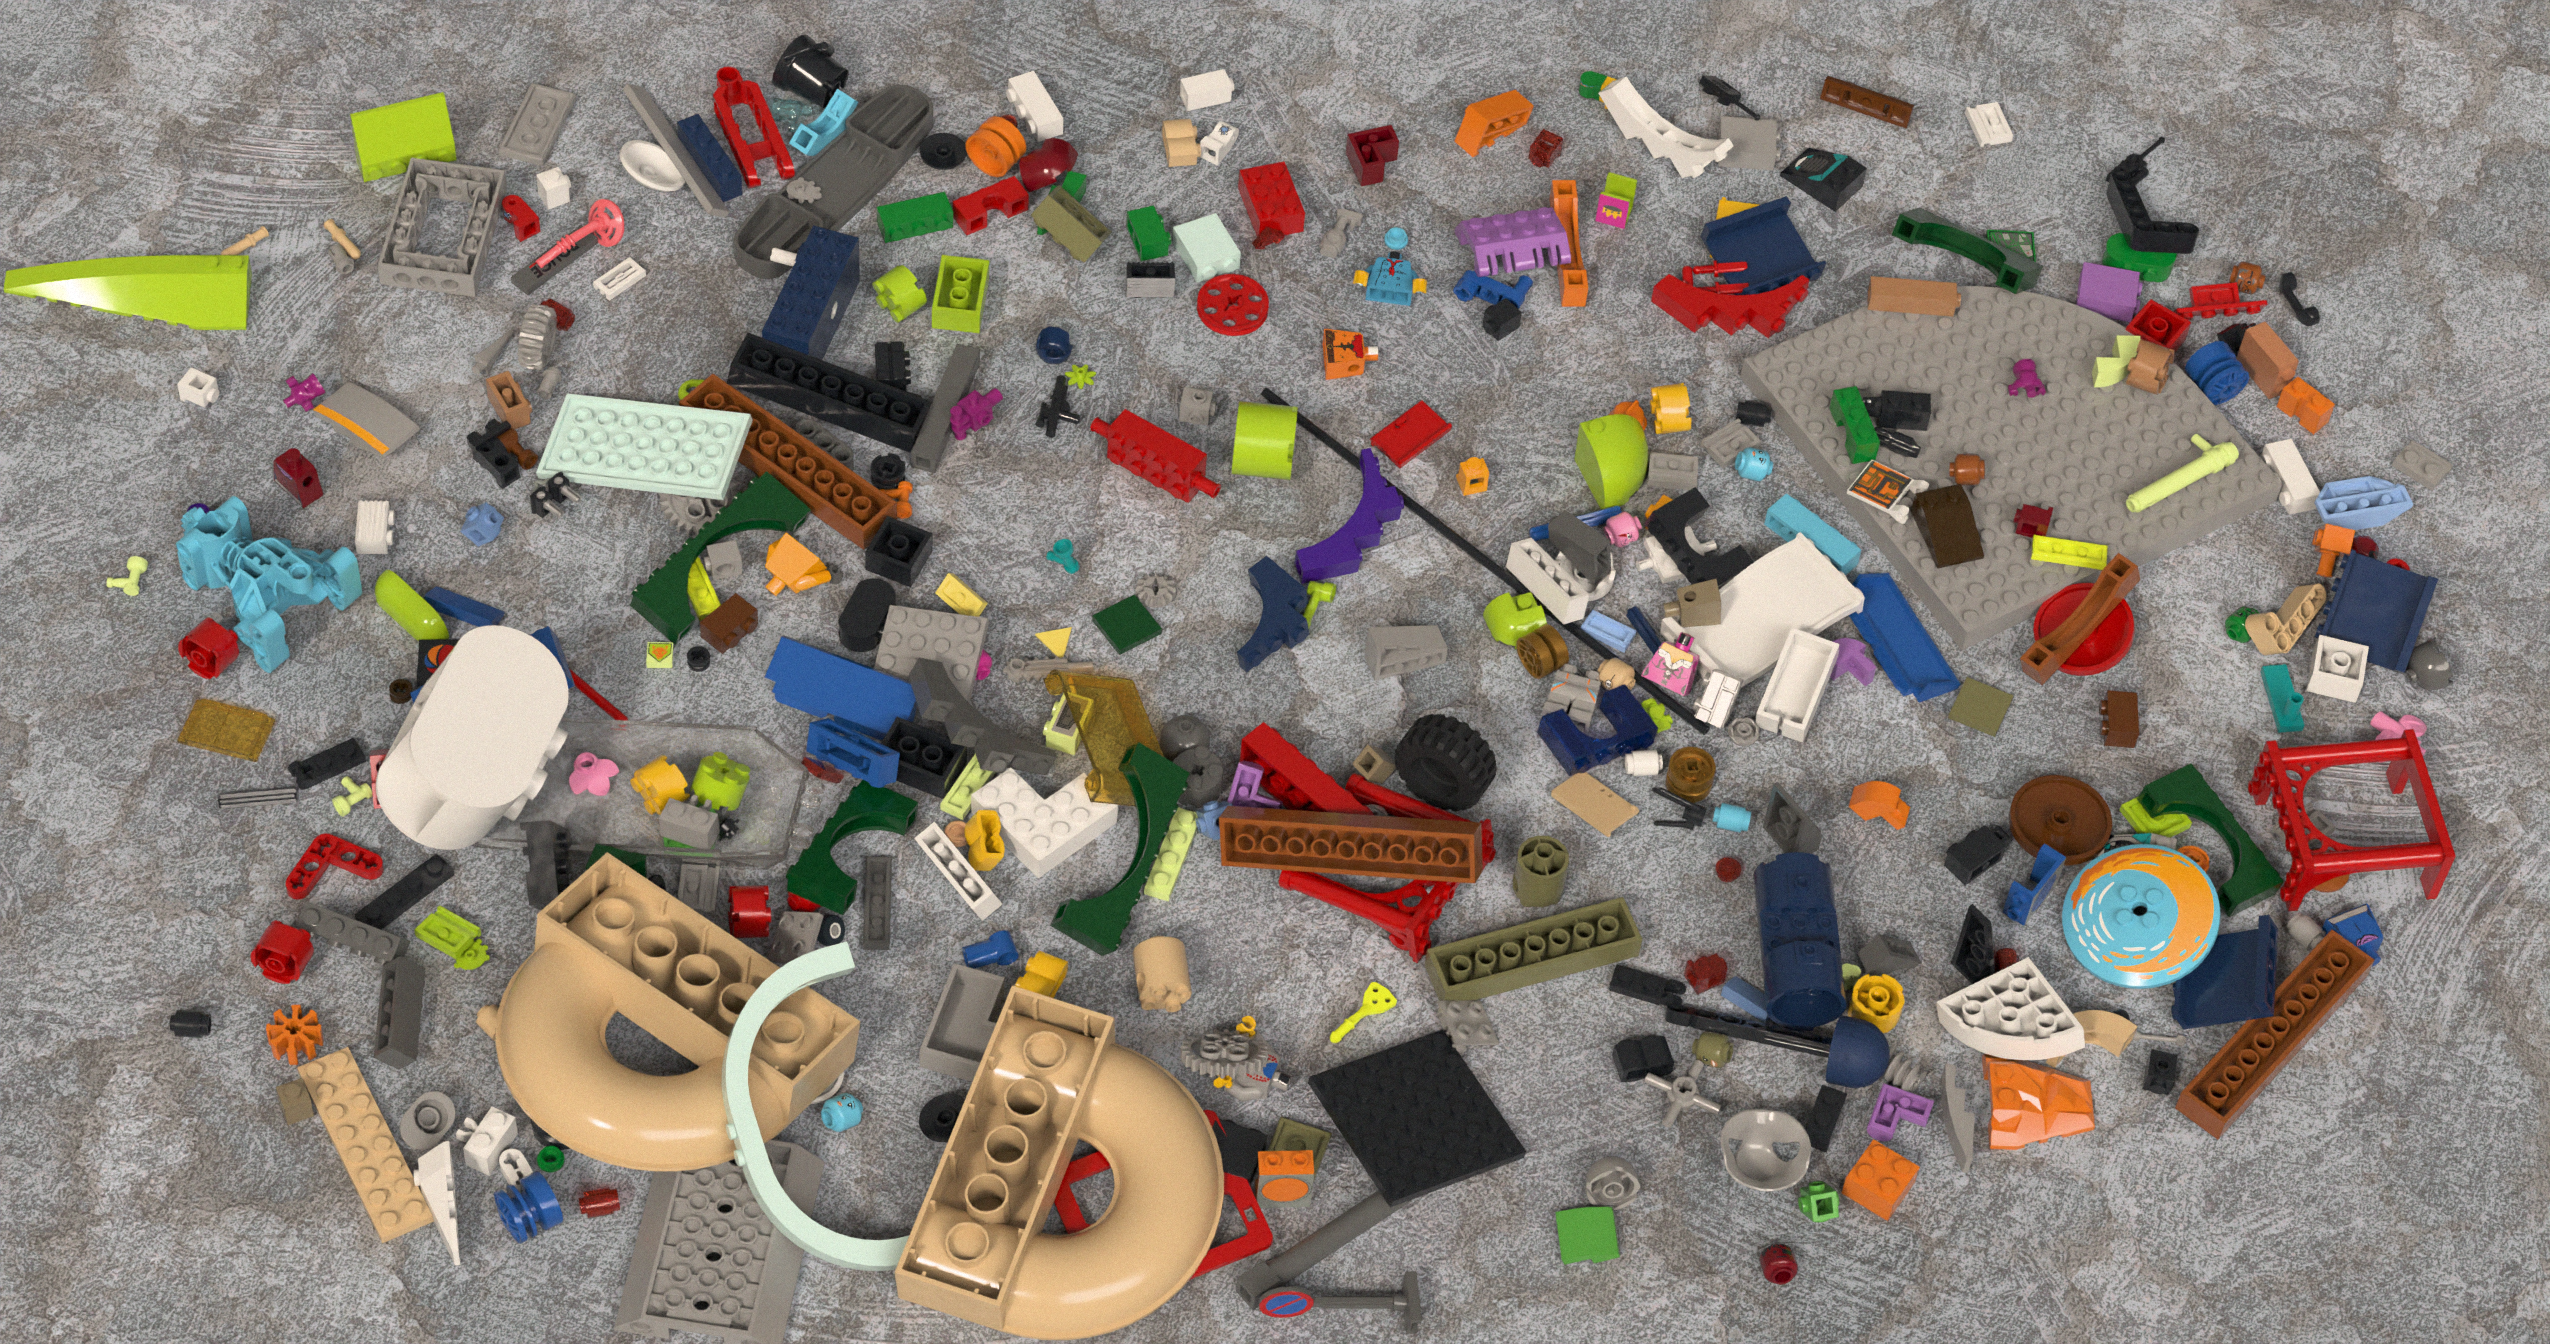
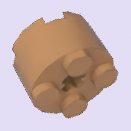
[2126,339,2175,395]

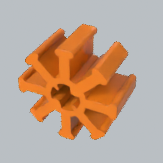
[266,1005,324,1065]

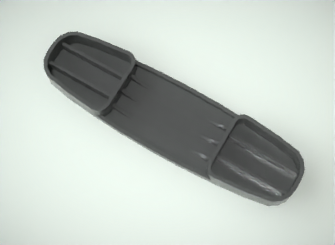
[734,84,933,279]

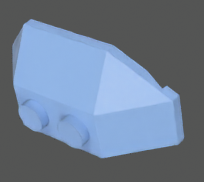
[2314,476,2413,530]

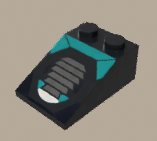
[1780,148,1867,212]

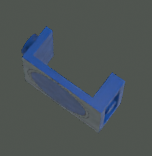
[2003,844,2066,926]

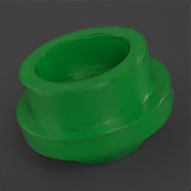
[537,1146,565,1173]

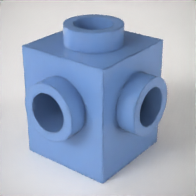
[460,502,504,547]
[1195,801,1233,840]

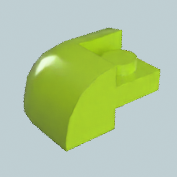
[1483,592,1547,649]

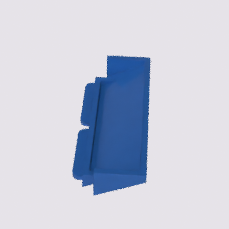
[1849,573,1961,703]
[764,635,918,740]

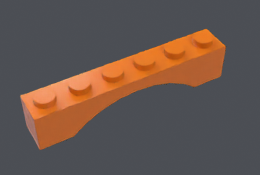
[1549,180,1588,307]

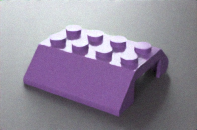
[1455,207,1571,277]

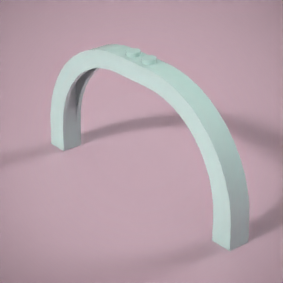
[721,942,910,1271]

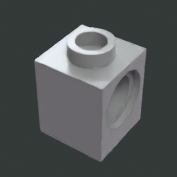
[703,540,742,580]

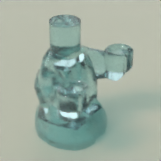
[772,98,813,132]

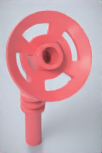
[535,199,624,268]

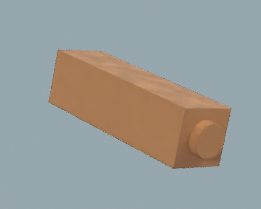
[1867,276,1961,317]

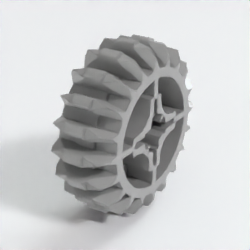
[517,304,557,370]

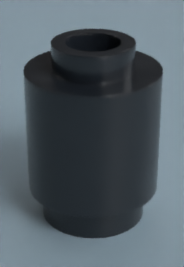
[1736,400,1772,427]
[170,1010,212,1038]

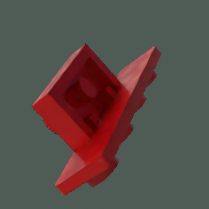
[2173,282,2268,320]

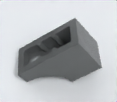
[1857,934,1921,976]

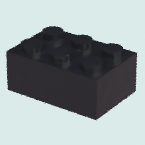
[876,717,967,799]

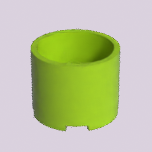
[1231,401,1298,480]

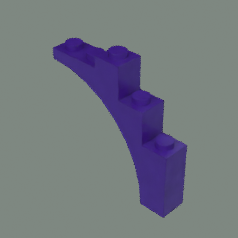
[1294,448,1404,584]

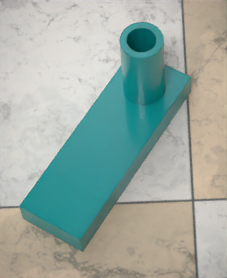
[2260,664,2305,733]

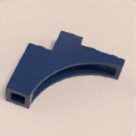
[1237,555,1310,673]

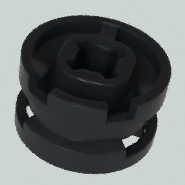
[871,453,906,490]

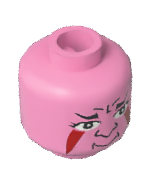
[1603,511,1642,548]

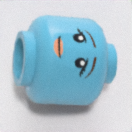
[1735,447,1773,481]
[821,1093,863,1132]

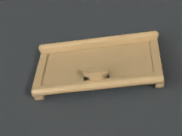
[1551,767,1639,837]

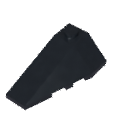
[1951,904,1996,984]

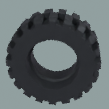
[1394,714,1497,811]

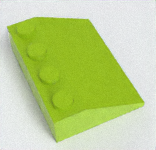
[350,92,457,182]

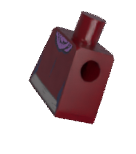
[273,448,323,509]

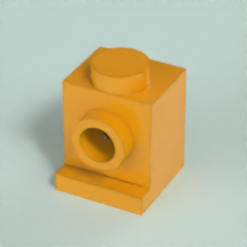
[1456,457,1489,496]

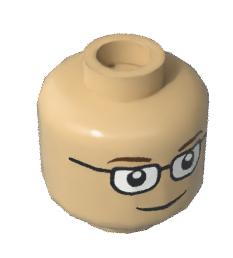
[1597,658,1636,695]

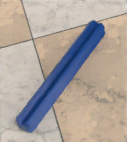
[1529,505,1622,541]

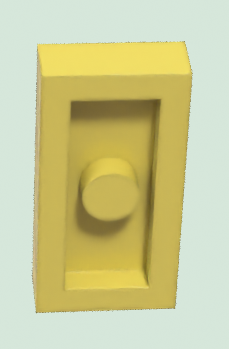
[936,573,988,617]

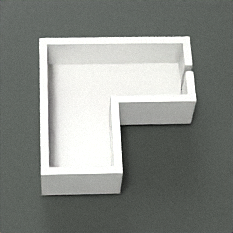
[971,767,1118,879]

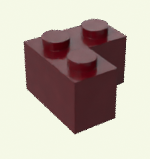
[1346,125,1399,187]

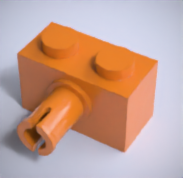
[2312,524,2355,578]

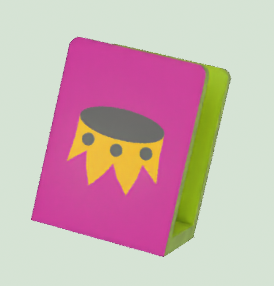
[1595,172,1637,229]

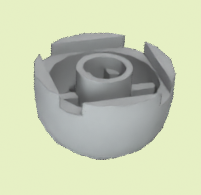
[1585,1156,1640,1210]

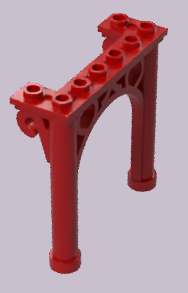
[1279,773,1496,963]

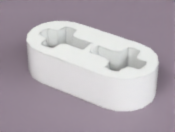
[499,1149,533,1193]

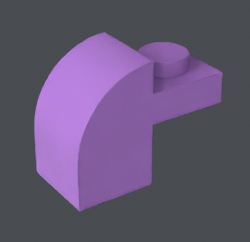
[1830,638,1876,687]

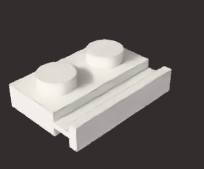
[1965,102,2013,147]

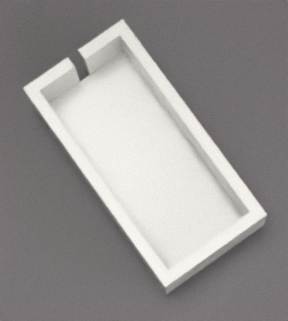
[1756,628,1839,742]

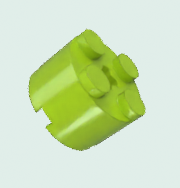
[872,265,927,323]
[690,752,751,811]

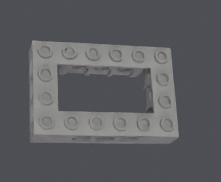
[378,158,507,297]

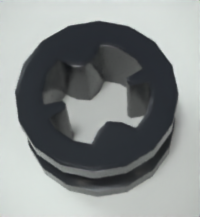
[687,646,710,672]

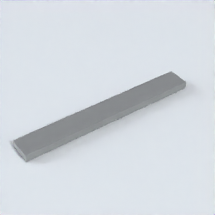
[623,83,730,218]

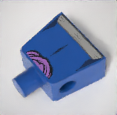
[2322,903,2383,967]

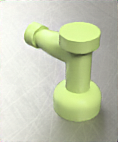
[107,556,148,596]
[332,776,373,817]

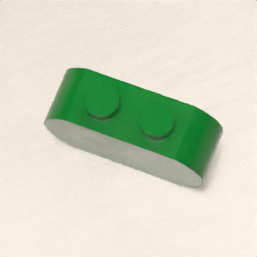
[2102,233,2177,283]

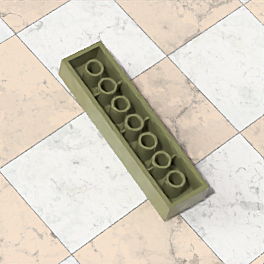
[1425,897,1642,1001]

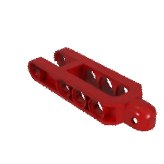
[713,66,795,189]

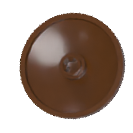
[2008,775,2112,866]

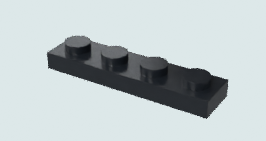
[354,853,454,930]

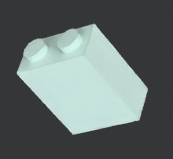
[1172,213,1241,282]

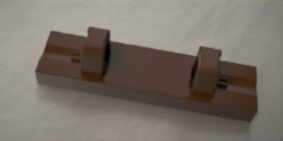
[1820,76,1914,128]

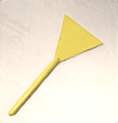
[1035,627,1076,696]

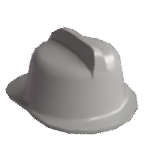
[399,1091,456,1150]

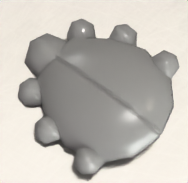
[786,177,822,203]

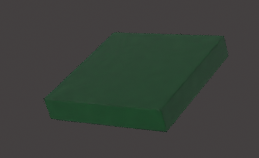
[1092,594,1162,655]

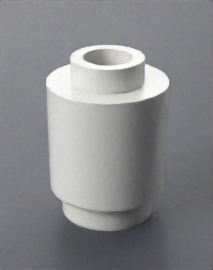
[1625,750,1663,776]

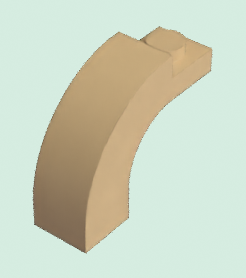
[2046,1010,2138,1069]

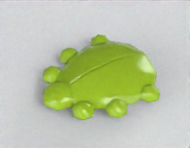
[454,939,490,970]

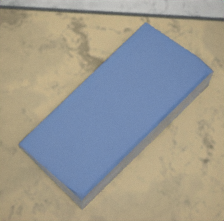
[1721,976,1769,1023]

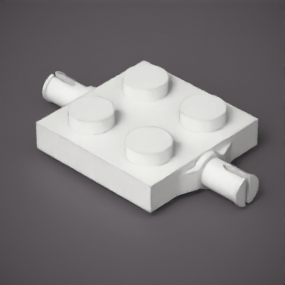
[1636,526,1717,584]

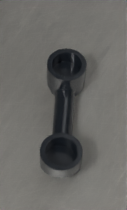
[2279,272,2320,326]

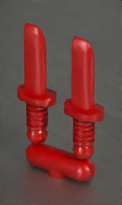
[1682,260,1749,294]

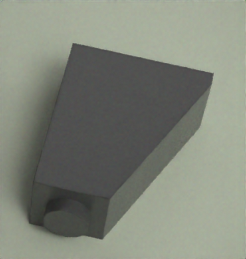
[1548,510,1611,585]

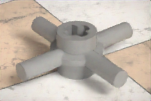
[1644,1060,1722,1128]

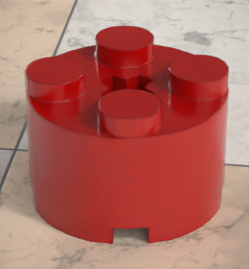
[178,617,239,679]
[728,885,771,939]
[250,920,314,984]

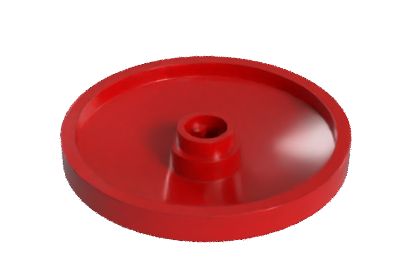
[2033,583,2135,676]

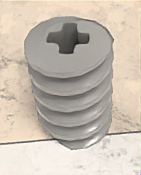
[1882,1038,1927,1093]

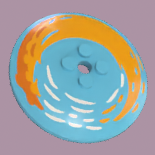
[2062,844,2221,989]

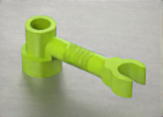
[1302,580,1336,628]

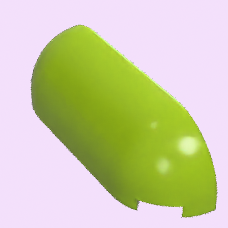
[375,569,450,641]

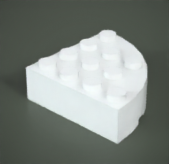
[1936,957,2085,1060]

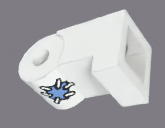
[1200,121,1239,166]

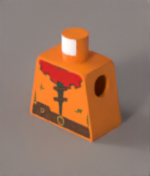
[1322,329,1378,380]

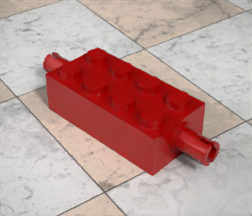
[1090,409,1221,503]

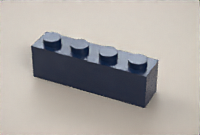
[677,114,742,202]

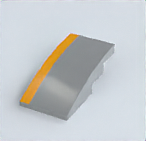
[313,382,420,458]

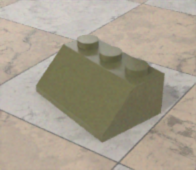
[1031,185,1112,263]

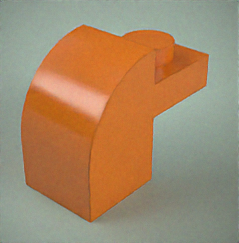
[1849,781,1910,830]

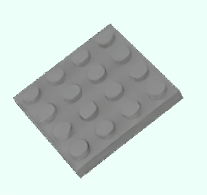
[874,605,989,708]

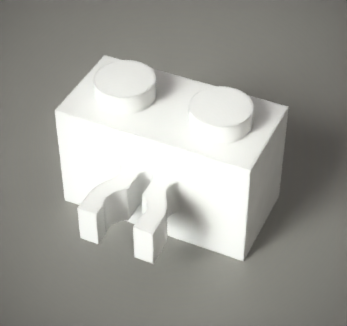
[456,1107,518,1176]

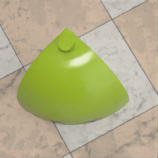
[1574,414,1648,509]

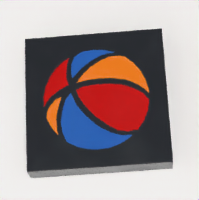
[417,639,460,686]

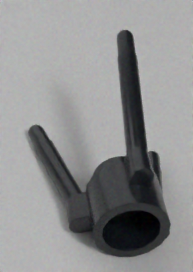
[1652,787,1707,830]

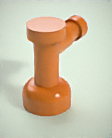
[880,481,913,519]

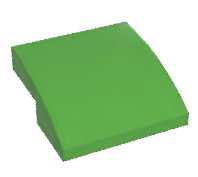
[1555,1207,1620,1265]

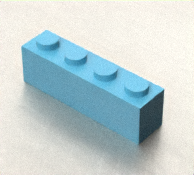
[1764,493,1861,575]

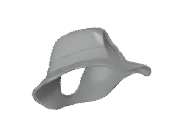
[1720,1109,1811,1191]

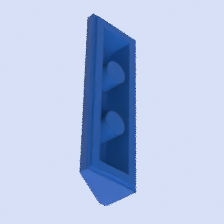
[423,586,505,627]

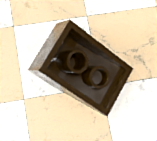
[1910,484,1984,569]

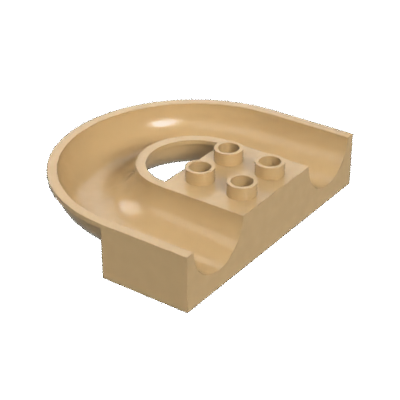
[495,852,861,1171]
[895,985,1224,1340]

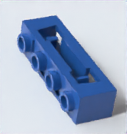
[806,718,900,788]

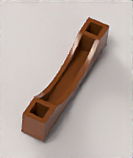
[2020,553,2140,685]

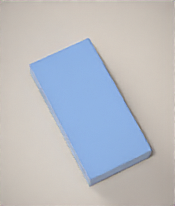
[1581,609,1637,653]

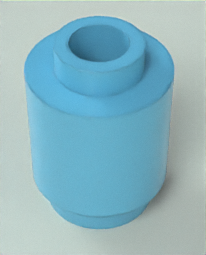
[1712,803,1751,833]

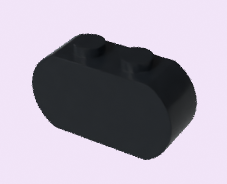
[838,578,896,652]

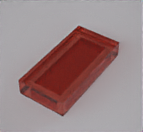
[800,757,844,784]

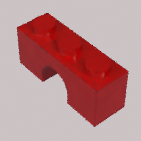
[953,176,1029,236]

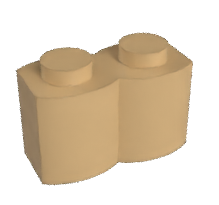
[1162,119,1201,167]

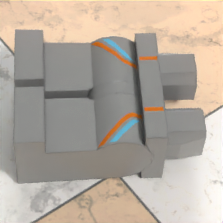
[1541,664,1601,736]

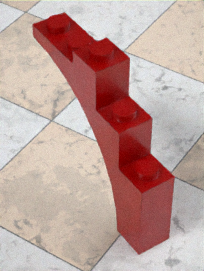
[1651,274,1809,339]

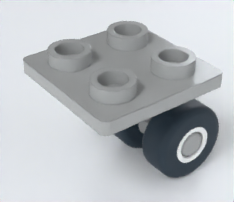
[768,911,845,963]

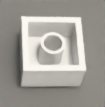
[2306,635,2369,703]

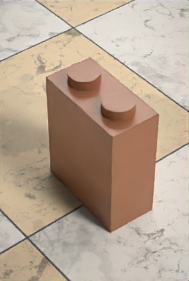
[2236,321,2299,399]

